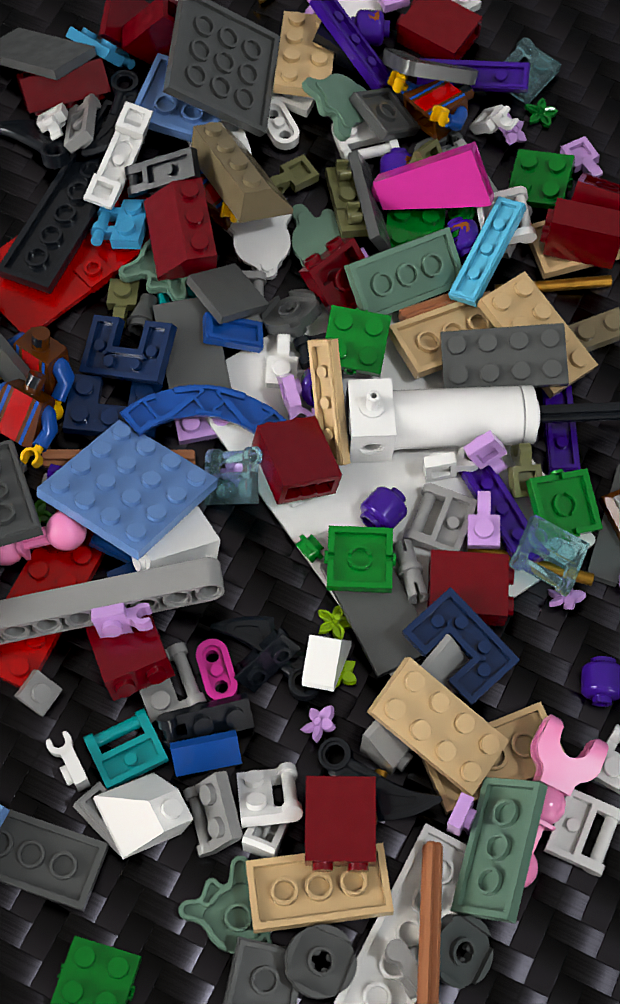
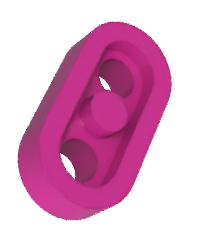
[196,639,238,701]

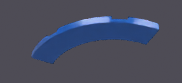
[119,384,286,437]

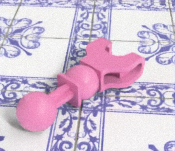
[0,511,87,566]
[524,714,609,888]

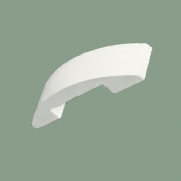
[83,101,153,210]

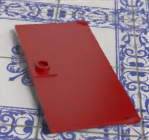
[0,180,150,333]

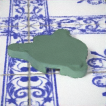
[302,73,366,142]
[292,204,340,268]
[118,239,188,301]
[178,856,272,954]

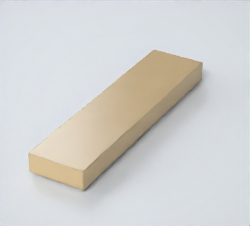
[307,338,351,465]

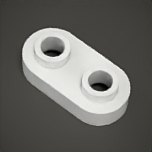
[266,99,299,150]

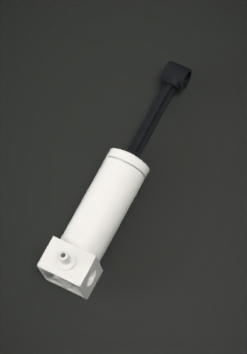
[345,378,620,463]

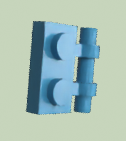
[66,26,135,70]
[90,199,148,250]

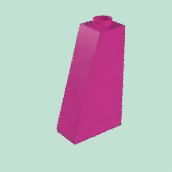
[372,142,495,210]

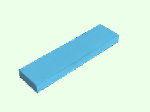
[448,196,527,307]

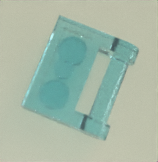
[504,37,561,104]
[205,446,263,505]
[509,514,590,596]

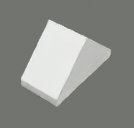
[302,635,352,692]
[242,805,289,858]

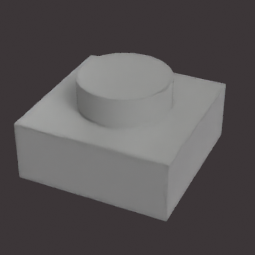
[14,669,63,716]

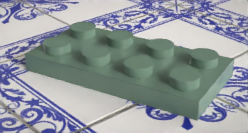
[344,227,462,315]
[450,777,548,924]

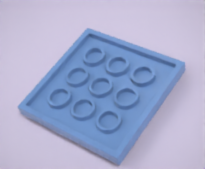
[37,419,218,560]

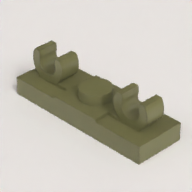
[325,159,368,238]

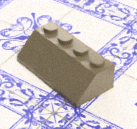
[191,122,293,223]

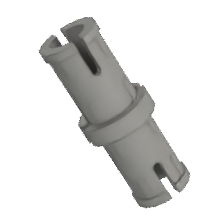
[393,539,429,604]

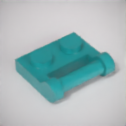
[83,708,169,790]

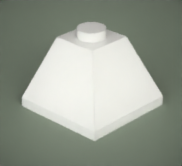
[93,772,193,859]

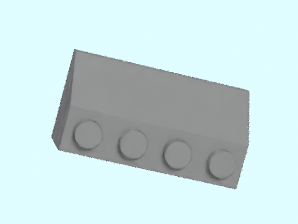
[360,634,470,776]

